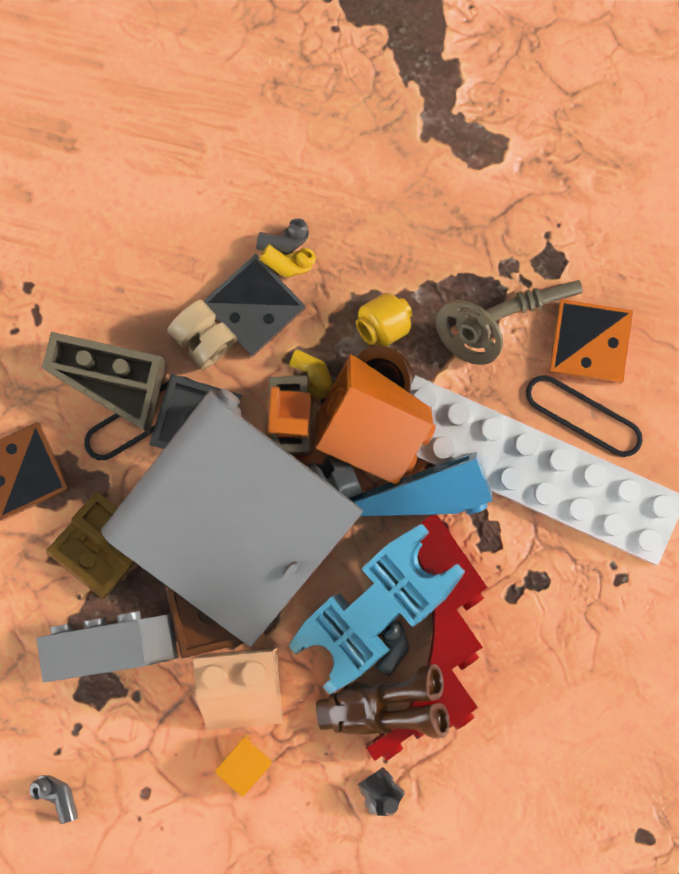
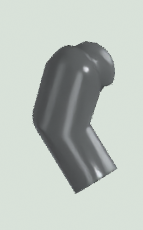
[256,218,309,255]
[375,620,409,677]
[29,775,78,824]

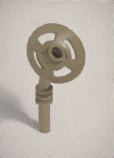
[436,280,583,365]

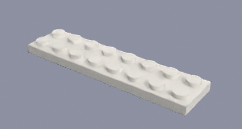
[410,375,679,565]

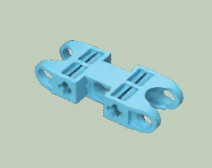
[289,524,465,695]

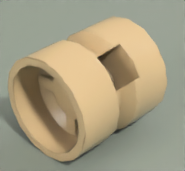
[167,299,237,370]

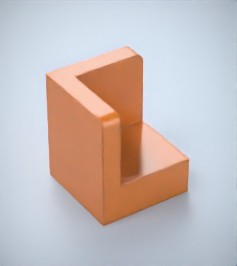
[268,387,311,439]

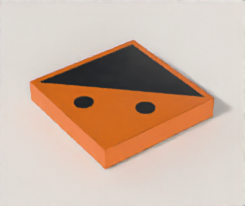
[549,299,633,384]

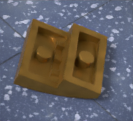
[46,491,135,600]

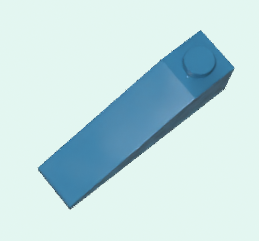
[350,451,492,516]

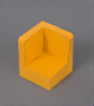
[214,733,272,798]

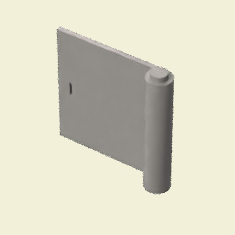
[101,388,363,647]

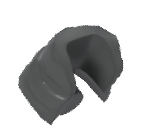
[357,767,406,817]

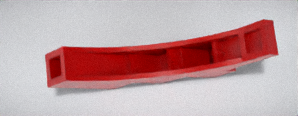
[365,514,488,761]

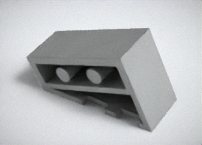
[36,611,178,683]

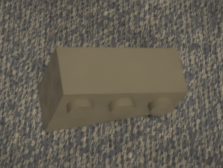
[42,332,167,434]

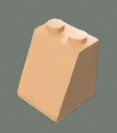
[193,647,283,730]

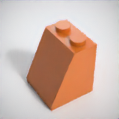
[316,354,436,485]

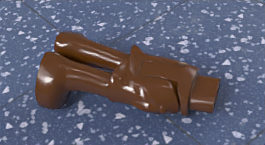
[316,664,450,739]

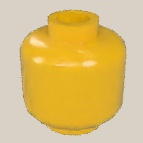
[356,292,412,346]

